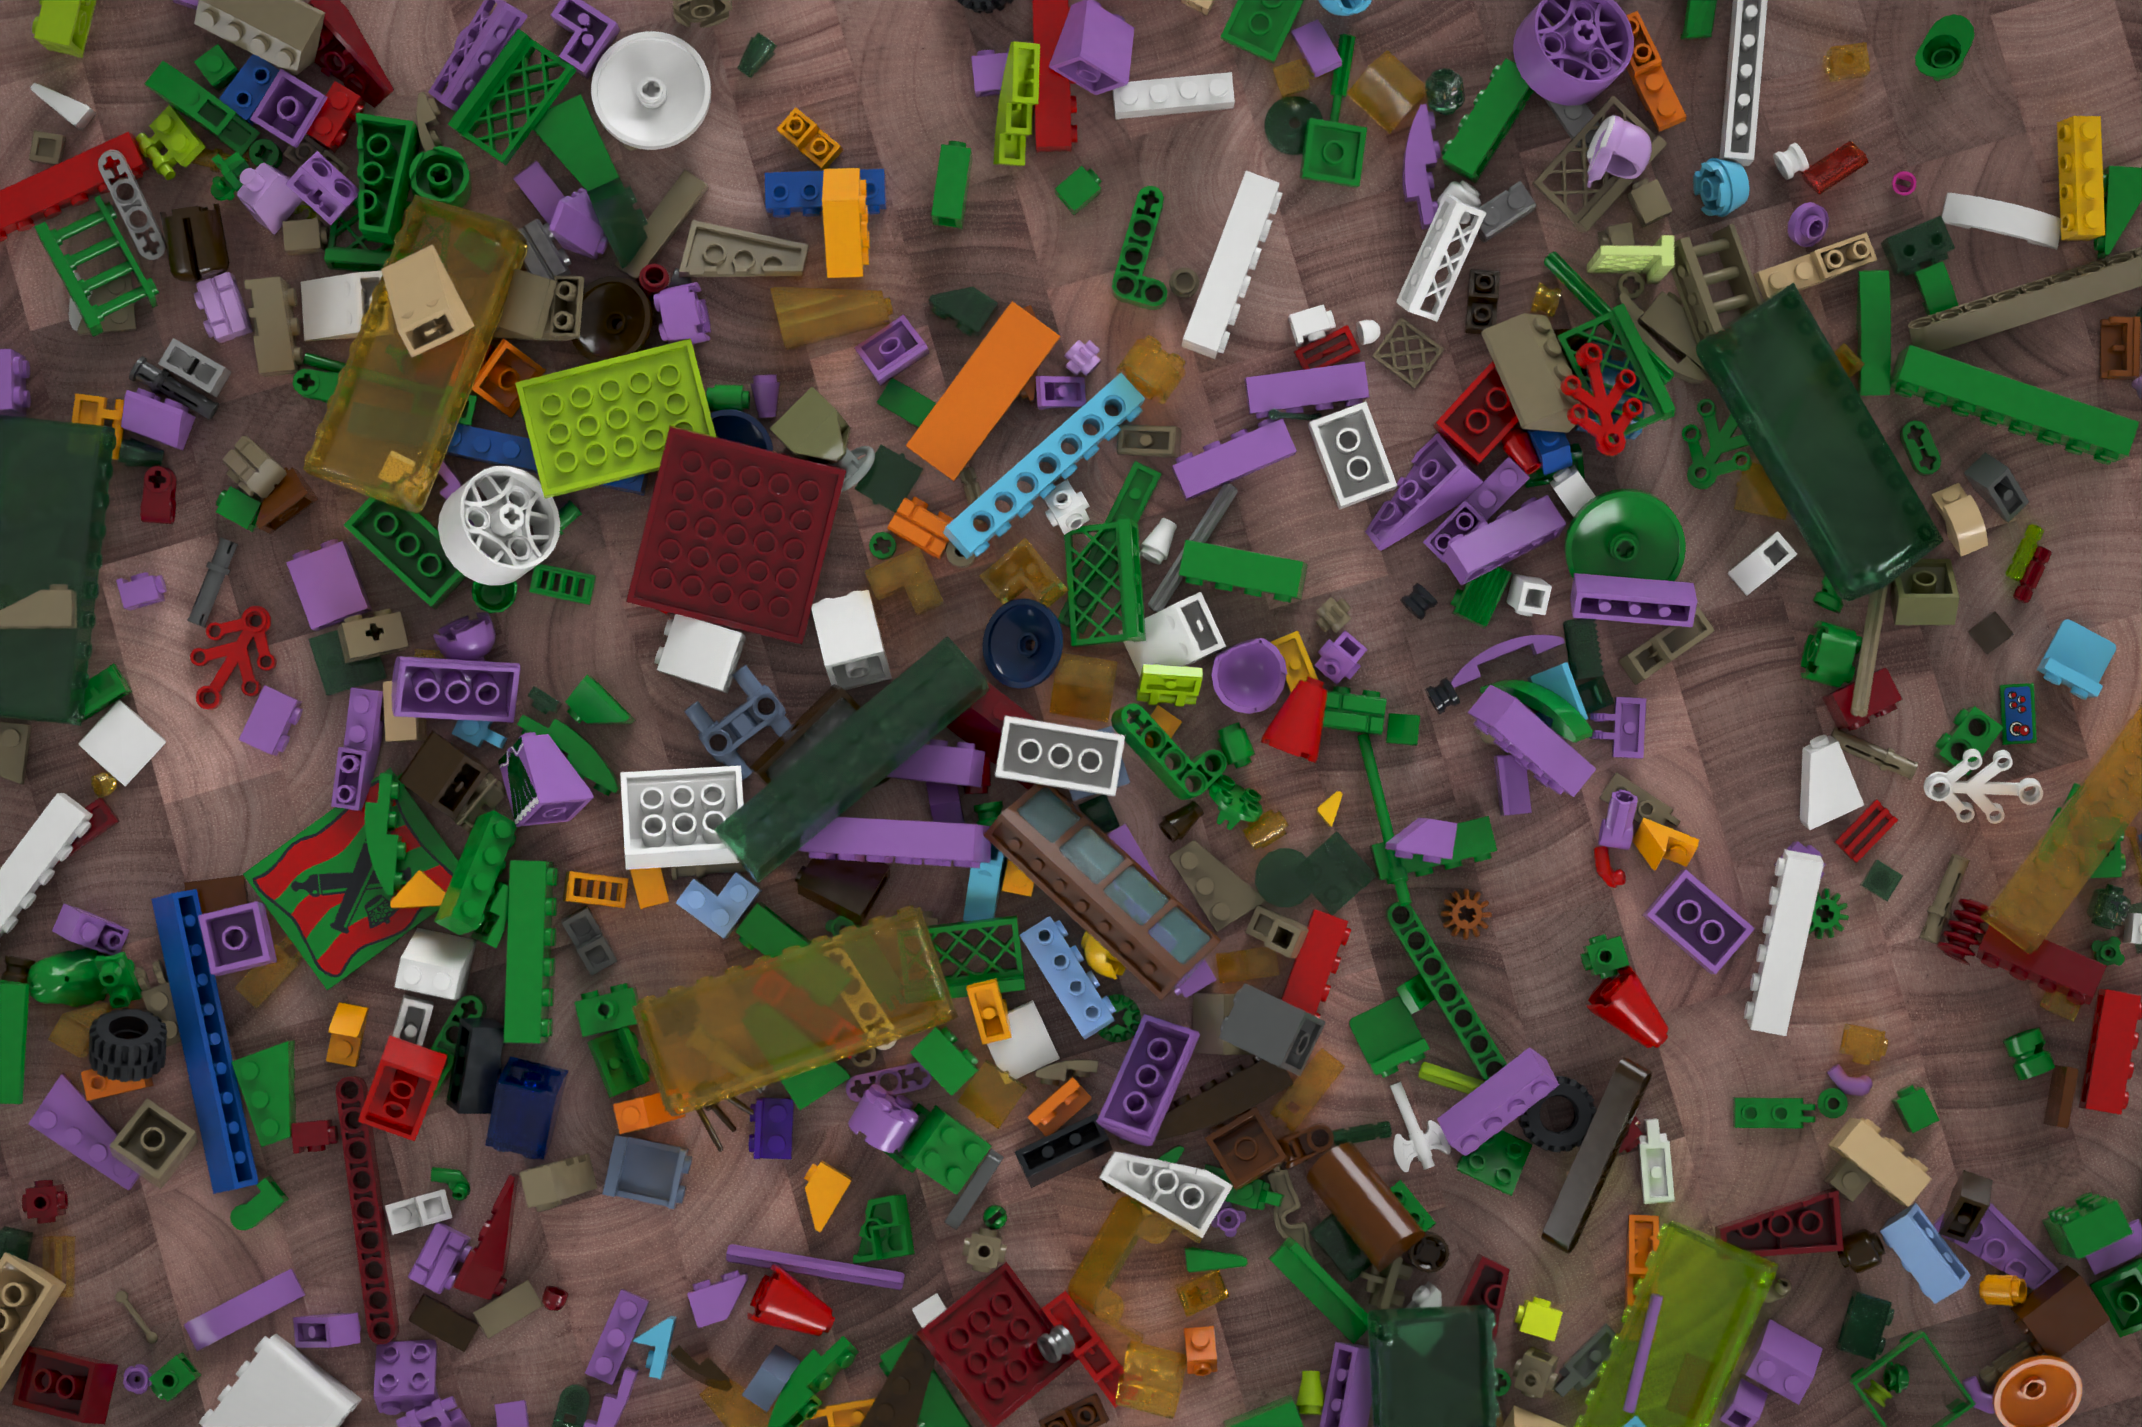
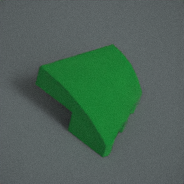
[853,1195,915,1264]

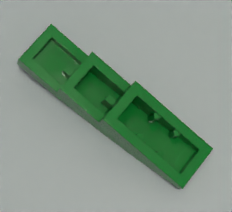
[1856,270,1891,396]

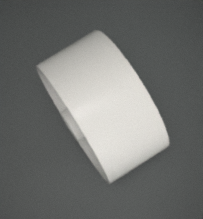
[438,466,560,585]

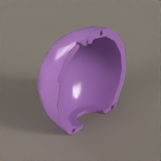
[1211,638,1288,714]

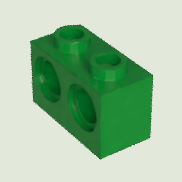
[1934,706,2004,777]

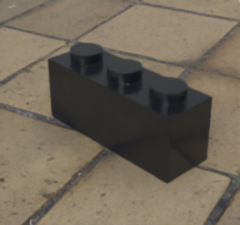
[446,1018,506,1114]
[1015,1113,1113,1188]

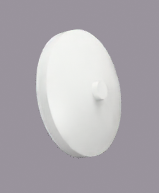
[591,31,711,150]

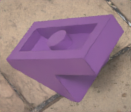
[1036,376,1086,410]

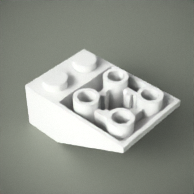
[301,271,394,341]
[1119,592,1226,677]

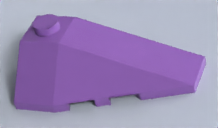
[549,188,609,260]

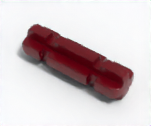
[2013,546,2052,603]

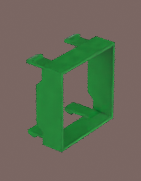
[1849,1330,1976,1427]

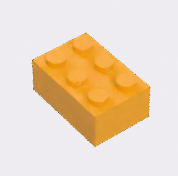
[822,168,870,278]

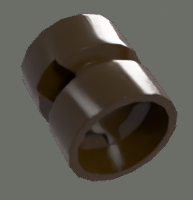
[1407,1231,1450,1273]

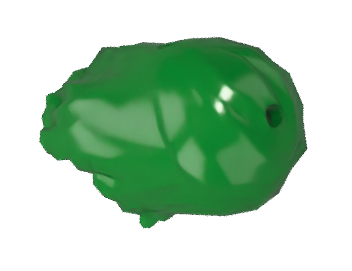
[27,948,108,1008]

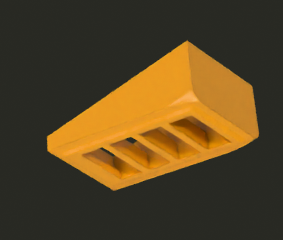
[563,871,629,908]

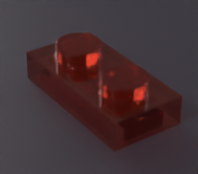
[1801,140,1869,195]

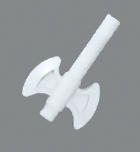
[1390,1081,1451,1172]

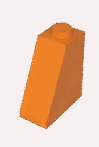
[613,1087,686,1134]

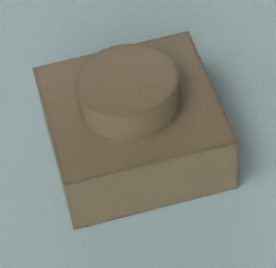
[29,131,66,165]

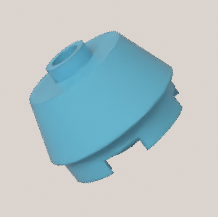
[1693,158,1749,217]

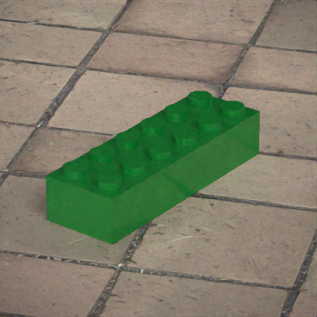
[504,860,558,1043]

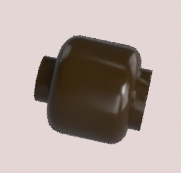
[1838,1229,1885,1273]

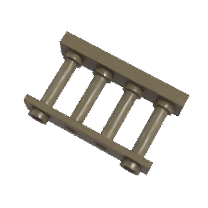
[1671,224,1774,360]

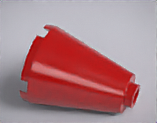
[1260,676,1328,763]
[1587,966,1669,1048]
[747,1264,835,1336]

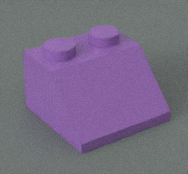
[250,69,328,148]
[1740,1319,1823,1405]

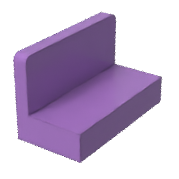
[1494,754,1532,816]

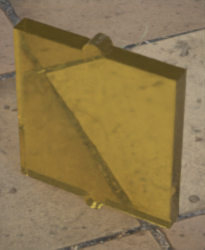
[1734,461,1796,520]
[957,1060,1027,1129]

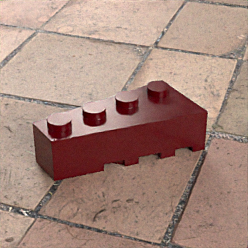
[1715,1188,1844,1259]
[1427,1253,1510,1392]

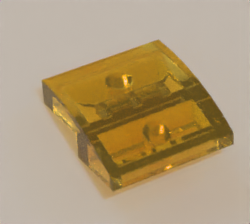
[1115,1340,1187,1419]

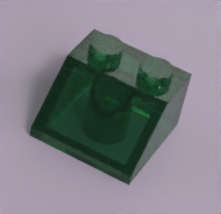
[587,177,648,269]

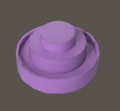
[1787,202,1829,247]

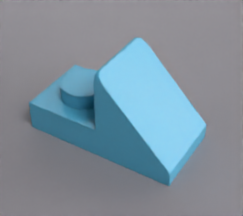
[632,1316,677,1379]

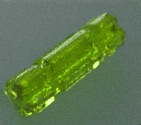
[2006,524,2044,581]

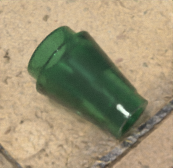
[737,32,778,78]
[118,437,164,467]

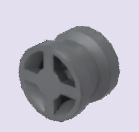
[1037,1325,1075,1363]

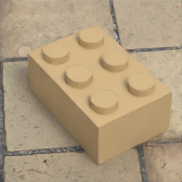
[1828,1117,1932,1207]

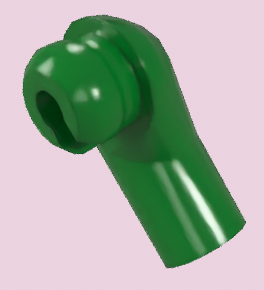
[431,1167,471,1201]

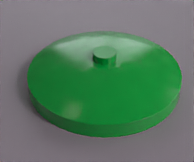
[1564,489,1686,581]

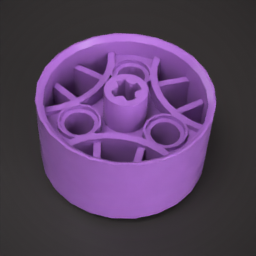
[1513,0,1634,106]

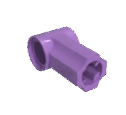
[1598,790,1638,850]

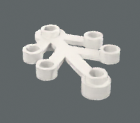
[1924,749,2043,824]

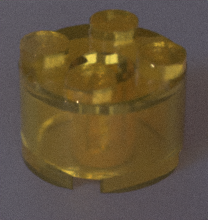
[1116,335,1186,404]

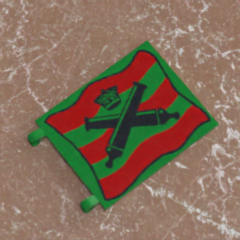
[243,768,459,991]

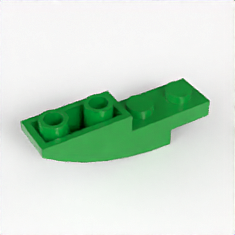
[144,61,260,156]
[517,714,621,796]
[365,773,406,896]
[768,1336,859,1427]

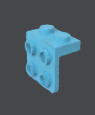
[2037,619,2116,700]

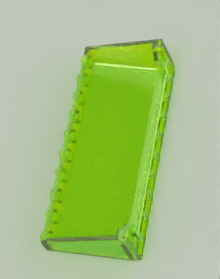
[1574,1220,1779,1427]

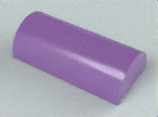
[392,656,521,723]
[1097,1014,1200,1146]

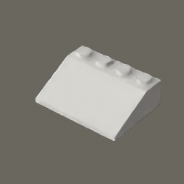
[620,766,747,870]

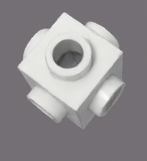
[1044,479,1090,535]

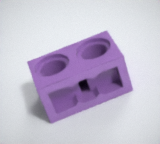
[286,151,359,225]

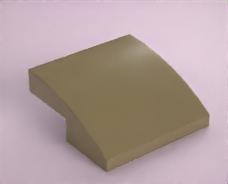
[499,269,558,339]

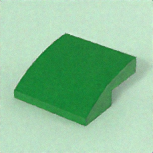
[471,881,509,948]

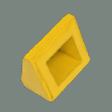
[1316,791,1343,827]

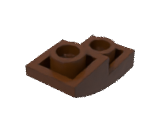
[1038,1393,1109,1427]

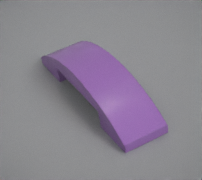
[1450,635,1565,688]
[184,1268,305,1351]

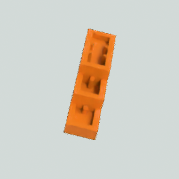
[1624,1214,1659,1342]

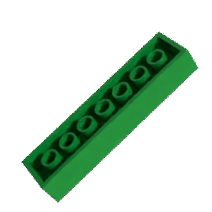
[1890,345,2139,465]

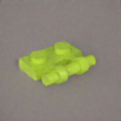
[136,105,206,180]
[1136,664,1203,707]

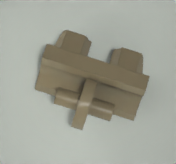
[1360,1257,1413,1311]

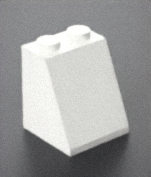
[811,590,892,690]
[654,614,746,694]
[395,928,477,1000]

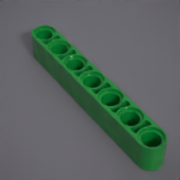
[1386,901,1507,1081]

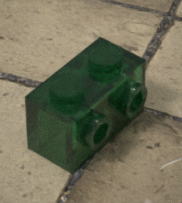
[1881,216,1955,277]

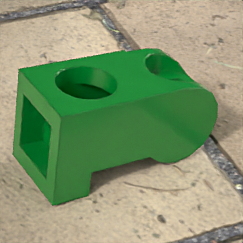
[230,1176,289,1231]

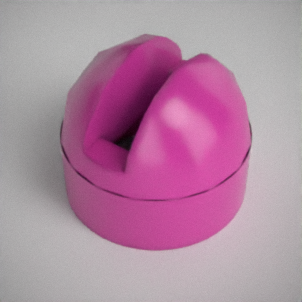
[1891,171,1917,195]

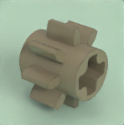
[1316,597,1352,634]

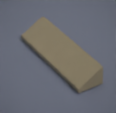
[614,170,709,282]

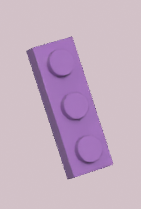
[585,1289,649,1385]

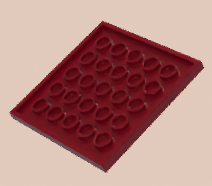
[626,426,846,644]

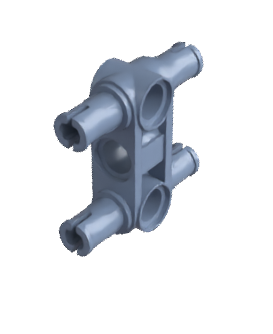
[684,665,792,781]

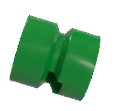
[2003,1027,2056,1081]

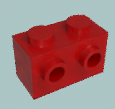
[306,81,366,153]

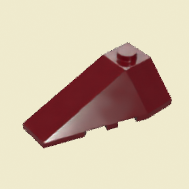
[307,0,394,108]
[453,1173,519,1300]

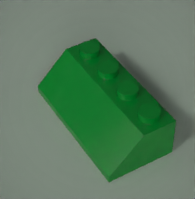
[0,979,30,1104]

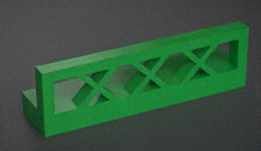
[1268,1237,1380,1344]

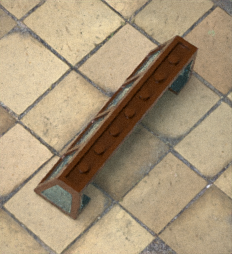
[983,784,1221,1001]

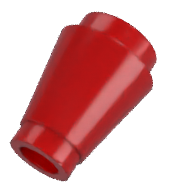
[1502,429,1541,474]

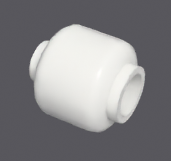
[1437,180,1481,224]

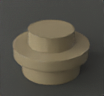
[1170,268,1199,298]

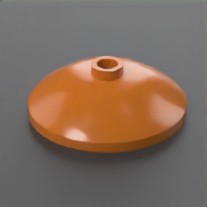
[1992,1355,2083,1427]

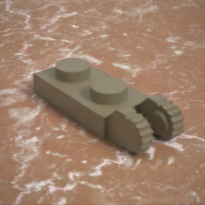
[135,960,181,1047]

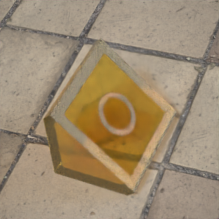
[1347,50,1431,134]

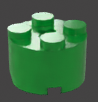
[409,146,472,217]
[1801,620,1862,688]

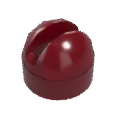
[542,1286,568,1311]

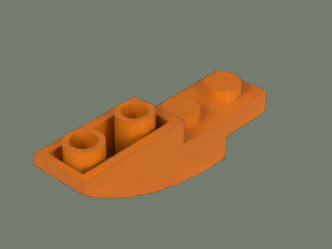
[1626,11,1687,132]

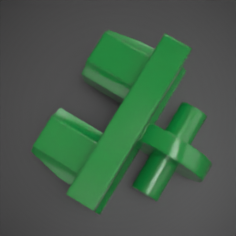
[211,151,253,201]
[94,952,142,1009]

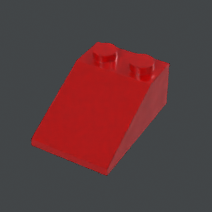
[358,1035,447,1141]

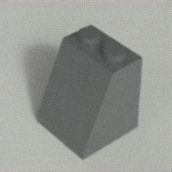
[1219,983,1326,1076]

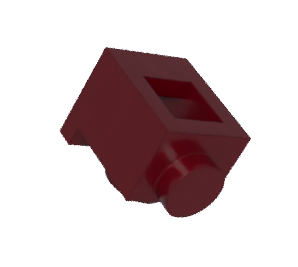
[291,1119,338,1154]

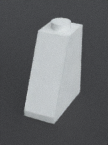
[1800,735,1864,830]

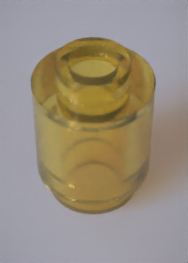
[1242,809,1289,850]

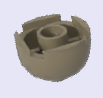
[672,0,732,28]

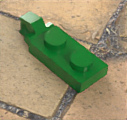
[1205,1164,1284,1210]

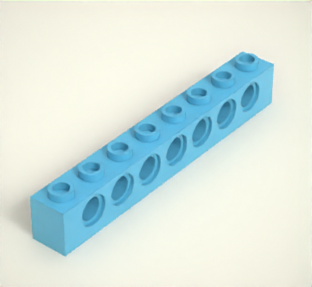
[943,373,1145,559]

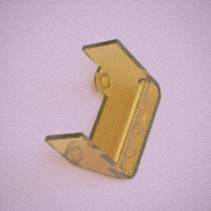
[1068,1195,1202,1344]

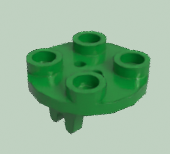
[1208,774,1263,830]

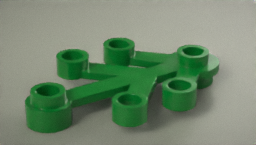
[1682,385,1768,489]

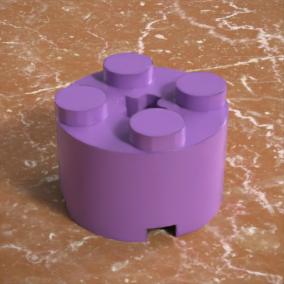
[654,282,711,344]
[848,1084,919,1153]

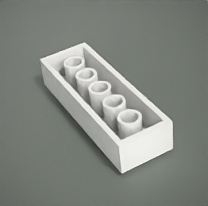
[1182,171,1283,359]

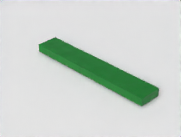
[1058,461,1162,635]

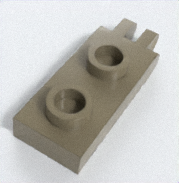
[1599,772,1681,826]

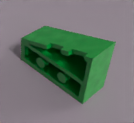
[231,1040,296,1147]

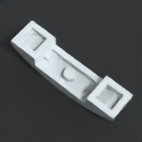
[1940,193,2061,249]

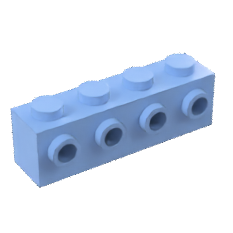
[1020,916,1116,1039]

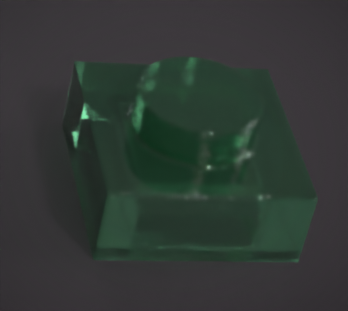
[528,686,563,714]
[1860,860,1903,901]

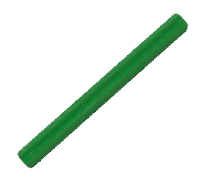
[1544,251,1674,385]

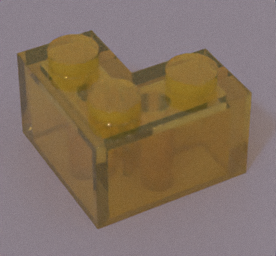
[979,538,1069,607]
[864,546,944,616]

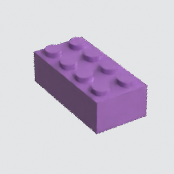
[1468,684,1596,797]

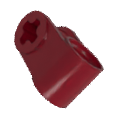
[140,466,177,524]

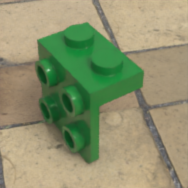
[1349,996,1430,1078]

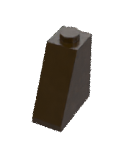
[795,859,890,926]

